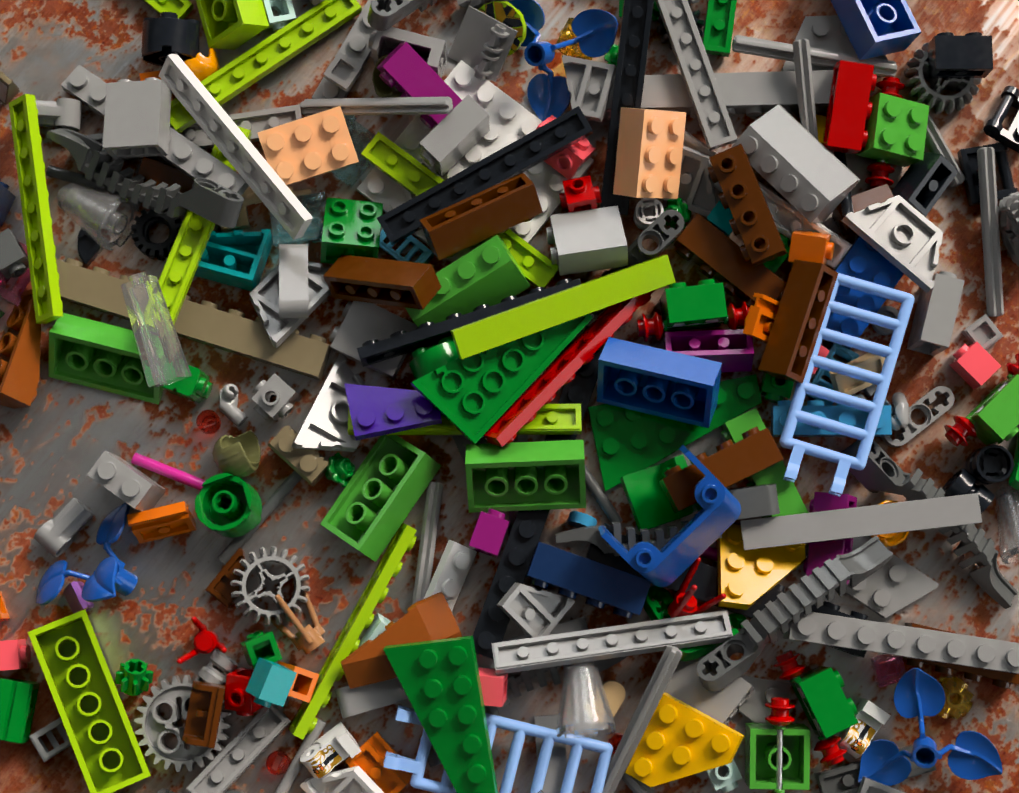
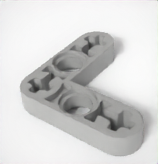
[851,384,955,447]

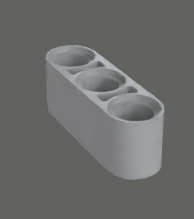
[279,244,309,318]

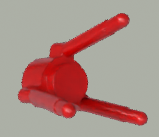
[668,557,726,618]
[177,616,227,664]

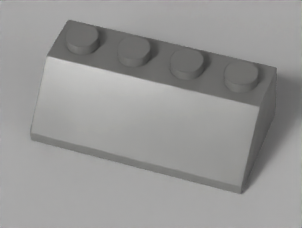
[732,104,860,223]

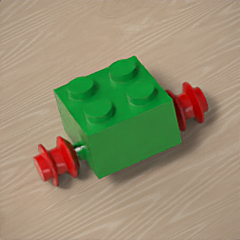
[637,279,750,342]
[773,650,858,766]

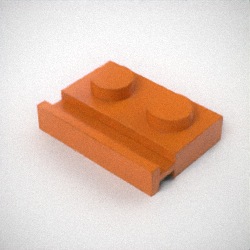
[743,293,780,344]
[127,501,196,544]
[345,731,412,793]

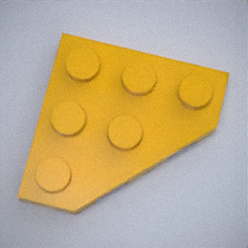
[717,524,806,610]
[625,692,744,787]

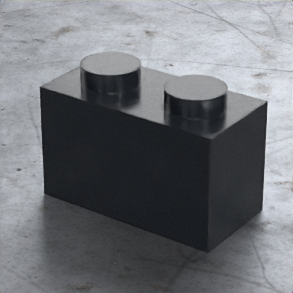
[928,32,993,78]
[891,152,958,217]

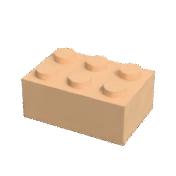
[257,106,359,186]
[613,107,686,199]

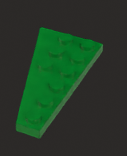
[410,314,593,444]
[588,374,762,492]
[383,636,498,793]

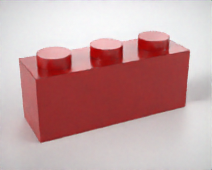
[822,60,877,154]

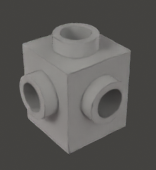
[251,373,299,421]

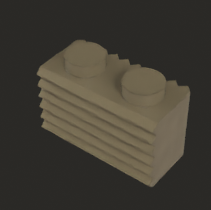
[268,426,329,487]

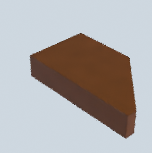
[205,548,248,608]

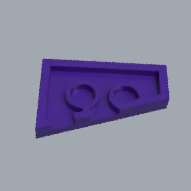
[344,383,442,441]

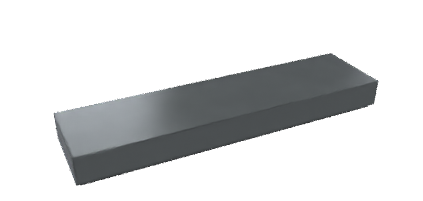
[814,744,937,793]

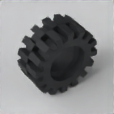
[131,208,182,260]

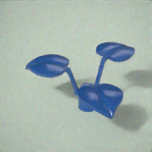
[507,0,618,121]
[36,503,138,605]
[858,668,1003,786]

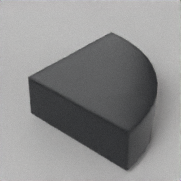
[77,226,107,266]

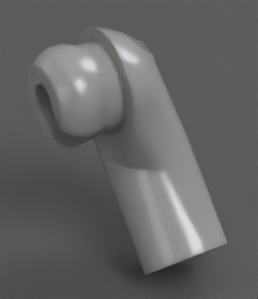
[219,383,248,427]
[891,392,909,431]

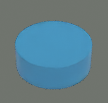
[567,511,597,528]

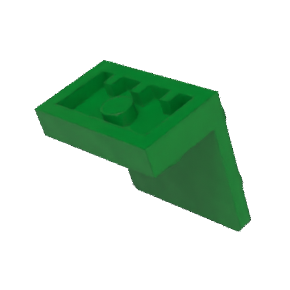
[320,197,383,264]
[620,454,702,531]

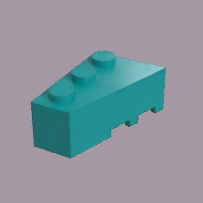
[194,229,273,291]

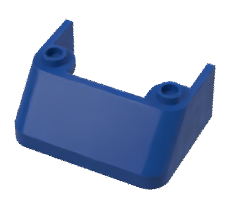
[598,445,741,587]

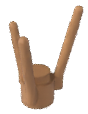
[270,593,325,655]

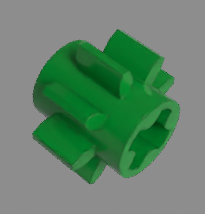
[115,659,153,696]

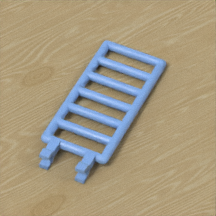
[779,272,915,497]
[383,705,613,793]

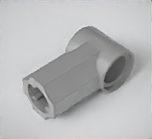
[36,98,82,132]
[33,498,94,558]

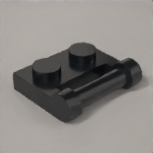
[983,86,1019,153]
[957,143,1019,206]

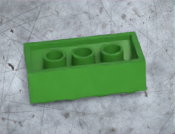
[406,235,531,346]
[48,313,173,405]
[320,435,441,562]
[465,440,586,513]

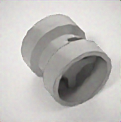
[198,649,239,685]

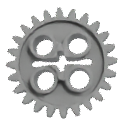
[134,674,232,772]

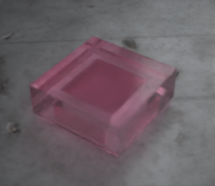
[871,654,906,688]

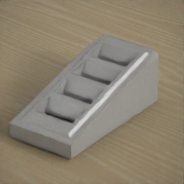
[29,717,71,762]

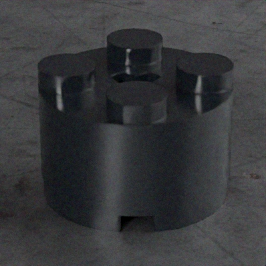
[141,12,200,67]

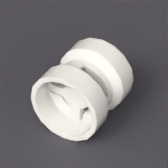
[633,198,664,230]

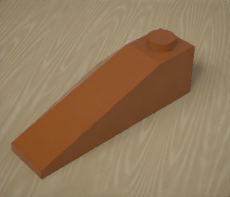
[0,289,41,409]
[340,592,462,689]

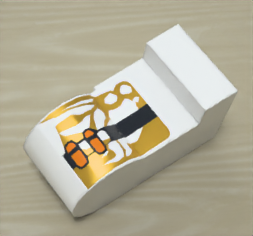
[837,699,891,759]
[300,722,361,779]

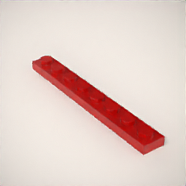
[483,290,655,447]

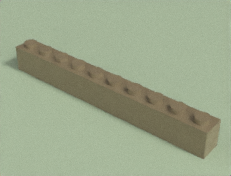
[56,258,332,381]

